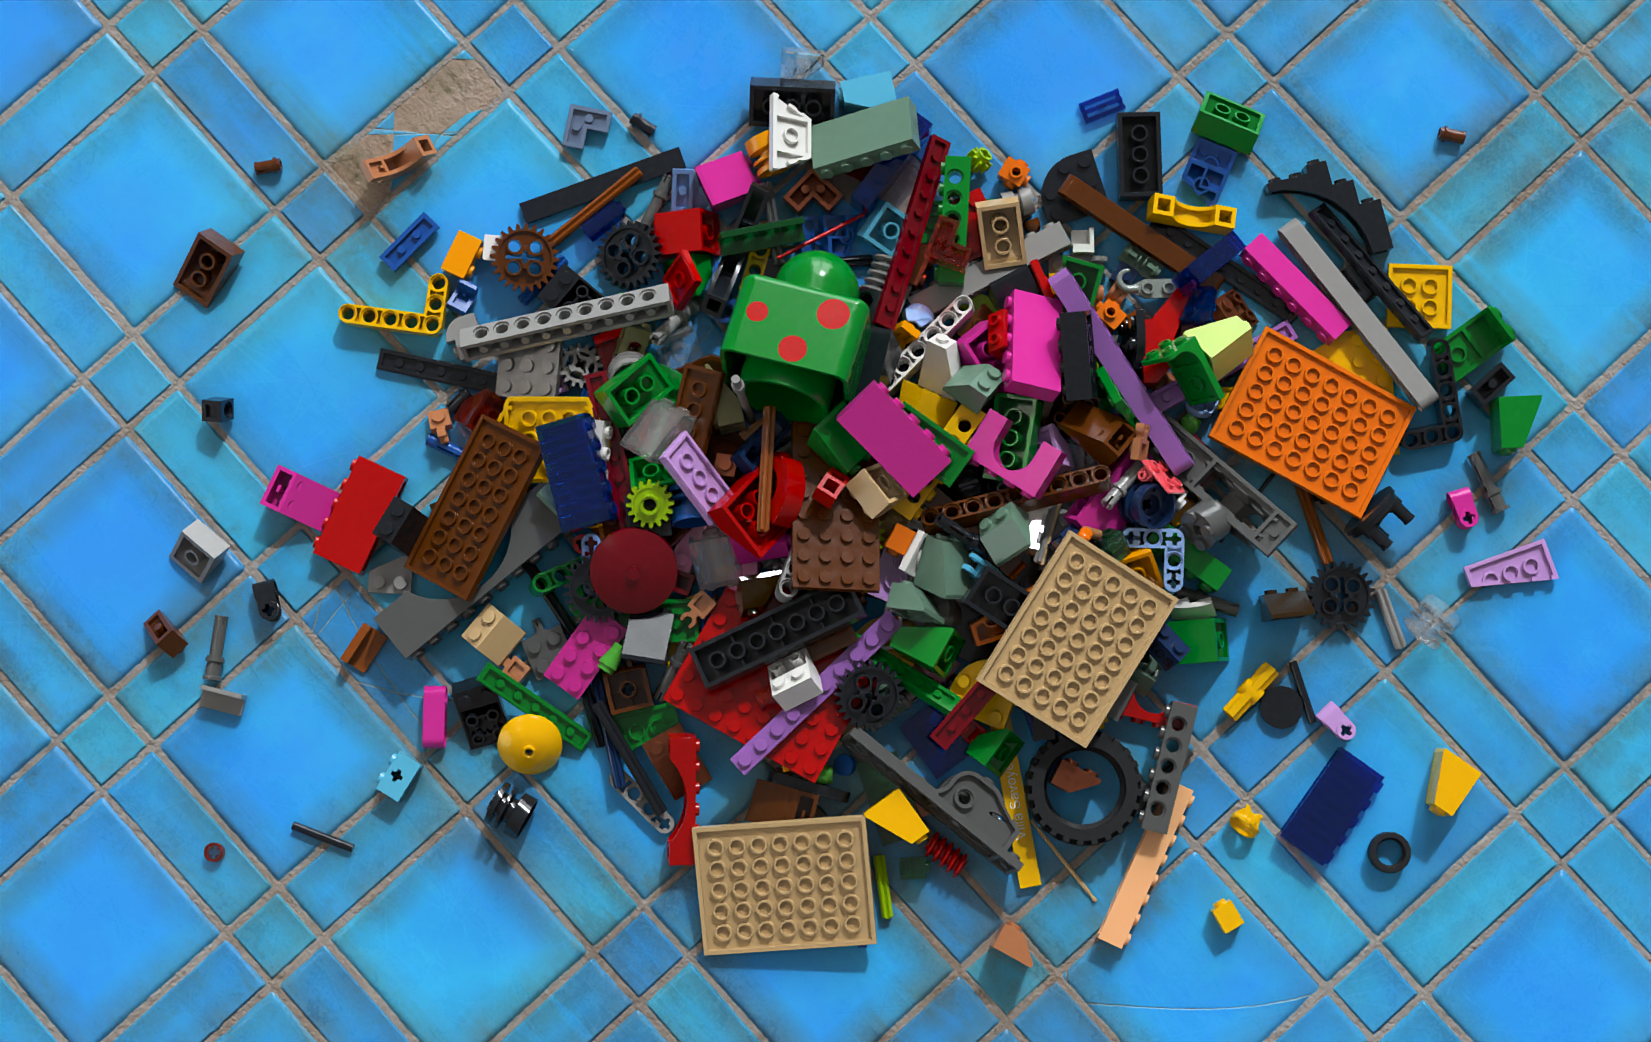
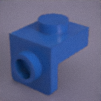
[446,278,478,316]

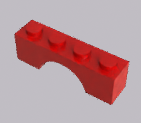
[1119,692,1197,731]

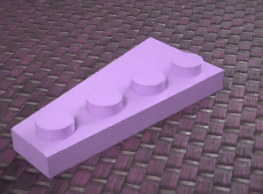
[1462,539,1559,588]

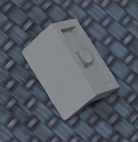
[199,685,247,716]

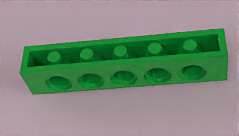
[934,156,971,287]

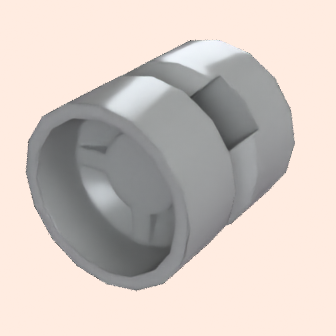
[1000,186,1036,216]

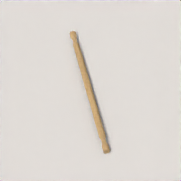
[1040,469,1072,566]
[1030,819,1097,903]

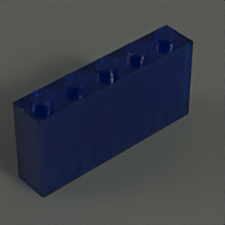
[850,113,933,218]
[535,413,617,533]
[1277,747,1385,866]

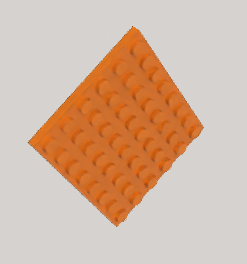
[1207,326,1417,519]

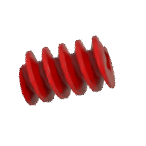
[922,832,969,878]

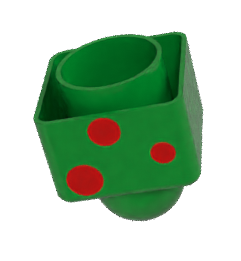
[719,250,871,424]

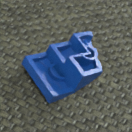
[1182,137,1238,206]
[797,214,863,257]

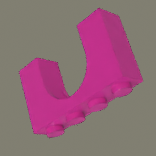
[968,408,1067,500]

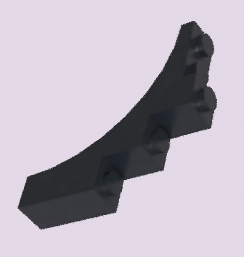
[1263,159,1394,256]
[700,181,772,319]

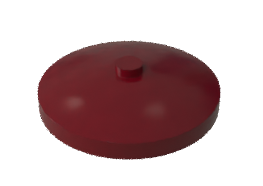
[590,527,677,614]

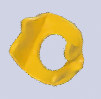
[1229,804,1263,838]

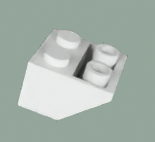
[767,648,823,712]

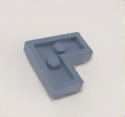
[562,104,613,151]

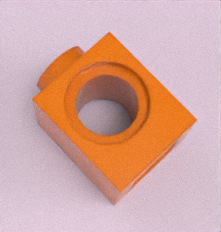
[883,522,916,558]

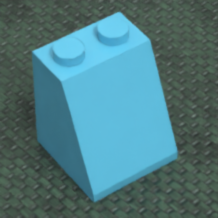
[837,71,896,113]

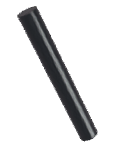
[1289,660,1317,724]
[291,821,355,853]

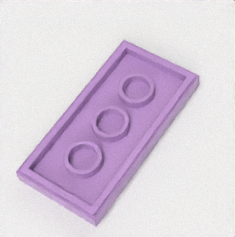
[658,431,730,526]

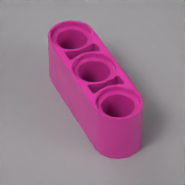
[422,686,448,748]

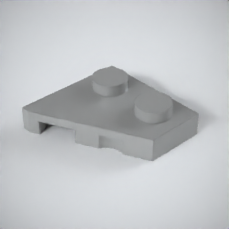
[368,555,413,594]

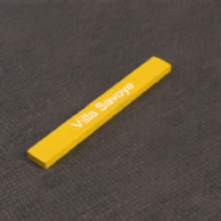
[990,718,1042,889]

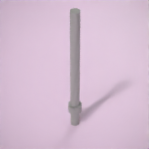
[731,375,756,425]

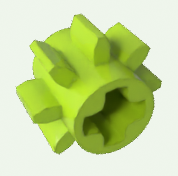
[966,147,993,174]

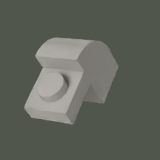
[446,313,479,363]

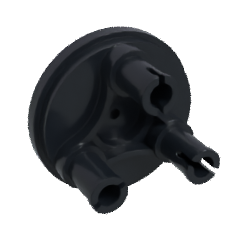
[1344,486,1415,551]

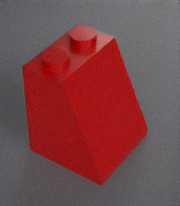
[653,207,721,259]

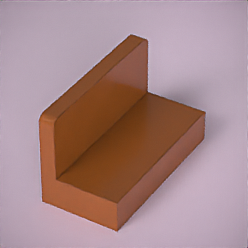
[340,623,388,673]

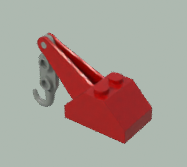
[1116,268,1195,390]

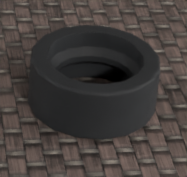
[1368,832,1411,873]

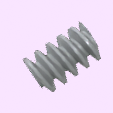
[860,254,892,298]

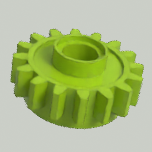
[626,479,675,528]

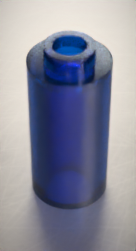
[580,200,627,243]

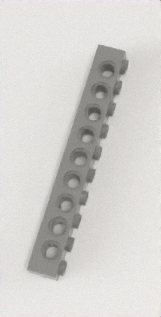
[459,283,675,362]

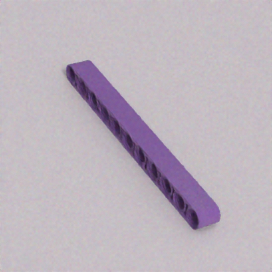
[1048,267,1195,476]

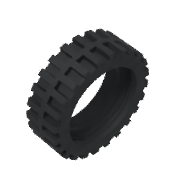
[1024,731,1143,846]

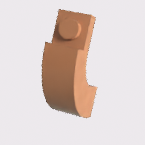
[359,135,437,184]

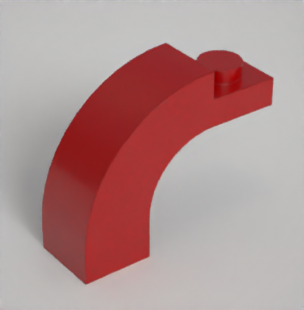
[770,451,806,528]

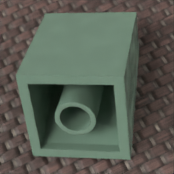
[913,532,973,599]

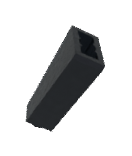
[854,326,902,398]

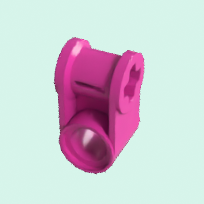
[1446,487,1479,530]

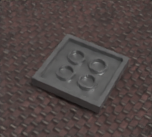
[495,340,564,398]

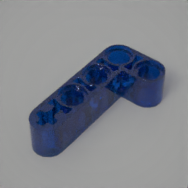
[1171,231,1247,297]

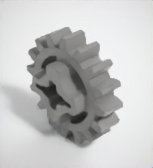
[560,343,603,390]

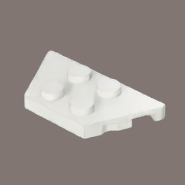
[769,92,811,172]

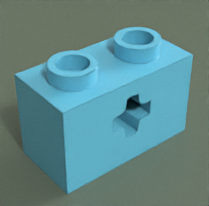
[376,751,424,802]

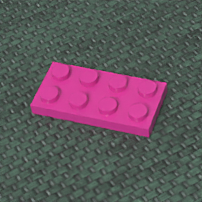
[543,615,627,700]

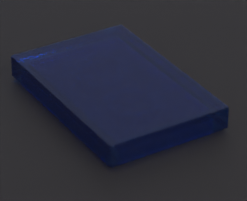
[899,705,970,779]

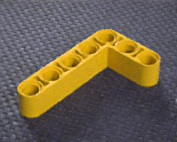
[338,273,451,337]

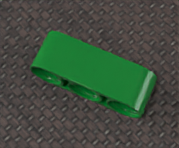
[528,557,582,597]

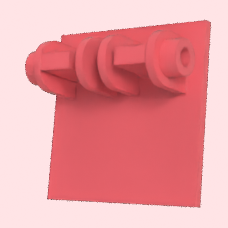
[1137,460,1186,494]

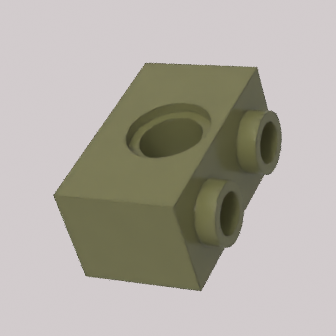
[612,323,653,358]

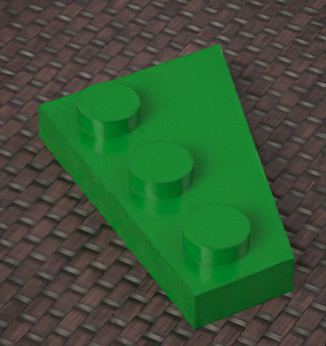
[613,703,679,758]

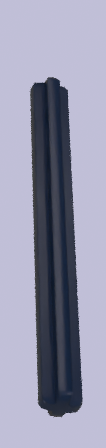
[592,669,626,789]

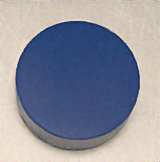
[834,754,856,776]

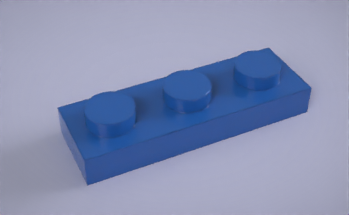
[379,212,440,273]

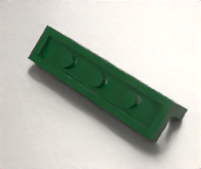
[717,216,806,258]

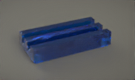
[1078,88,1126,125]

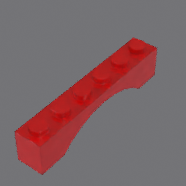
[667,733,700,866]

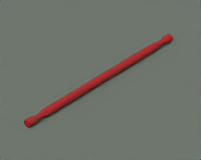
[776,213,865,260]

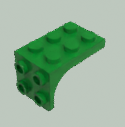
[1434,305,1516,382]
[1141,335,1225,406]

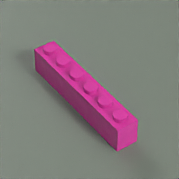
[1239,232,1352,346]

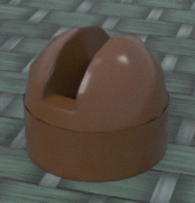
[1022,217,1041,233]

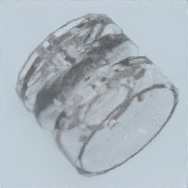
[1403,593,1462,651]

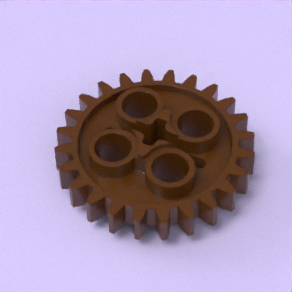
[489,223,559,293]

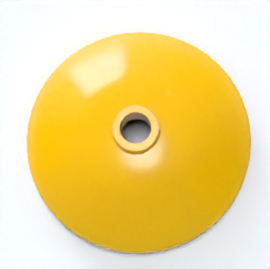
[497,714,563,774]

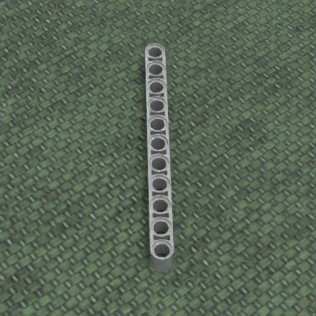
[1277,218,1439,412]

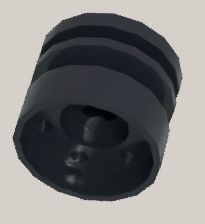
[484,782,538,839]

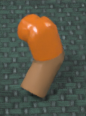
[1077,526,1102,541]

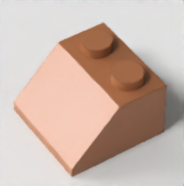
[990,920,1033,968]

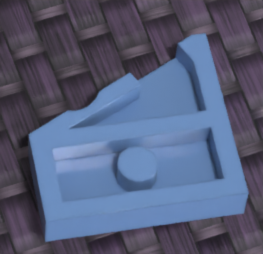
[671,168,712,212]

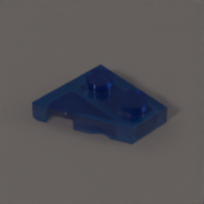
[1178,285,1217,326]

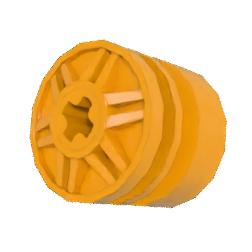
[744,130,794,179]

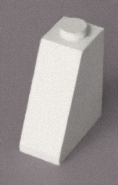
[918,333,961,401]

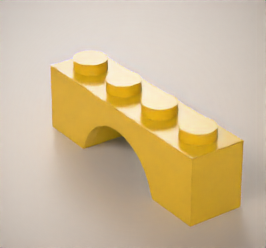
[1145,193,1237,236]

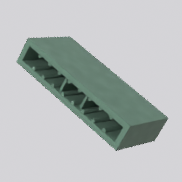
[811,96,920,179]

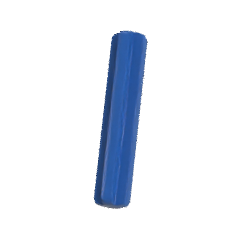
[518,255,569,306]

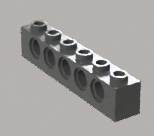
[1137,701,1198,835]

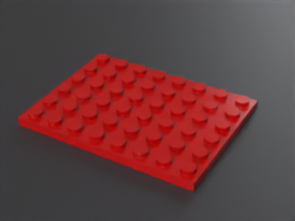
[663,587,874,784]

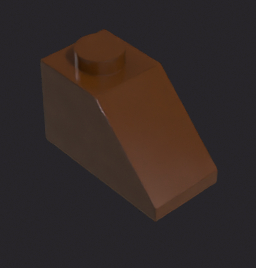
[143,610,189,658]

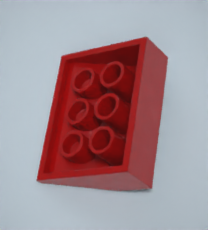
[707,463,789,559]

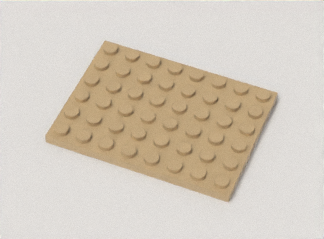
[975,530,1179,748]
[692,814,877,956]

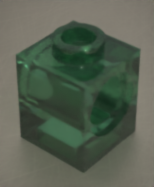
[1094,528,1131,562]
[899,856,931,880]

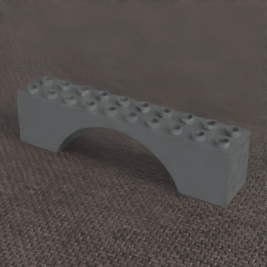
[373,481,578,661]

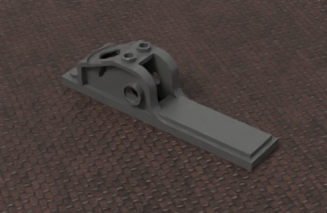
[1135,412,1298,558]
[840,727,1024,875]

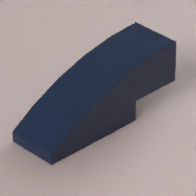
[730,411,791,474]

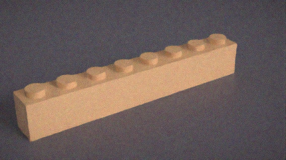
[1096,784,1195,949]

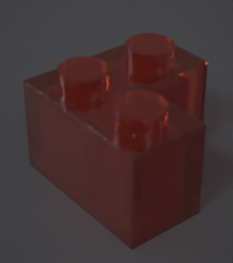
[924,214,973,274]

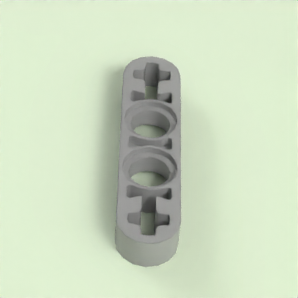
[609,770,675,834]

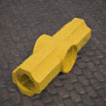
[1222,661,1279,722]

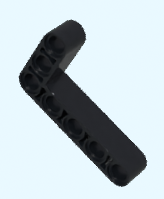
[1399,338,1463,450]

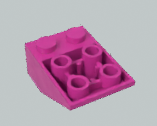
[260,464,340,532]

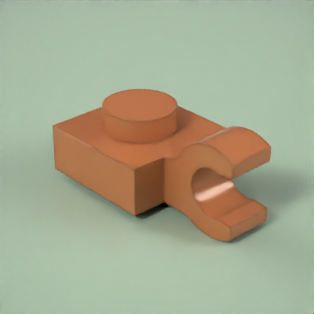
[427,407,453,445]

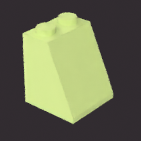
[1183,316,1254,381]

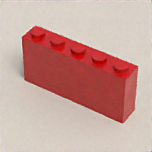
[312,456,408,575]

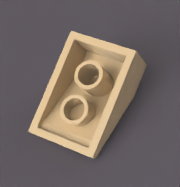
[975,196,1027,270]

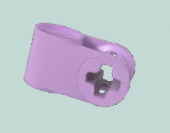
[1315,701,1356,740]

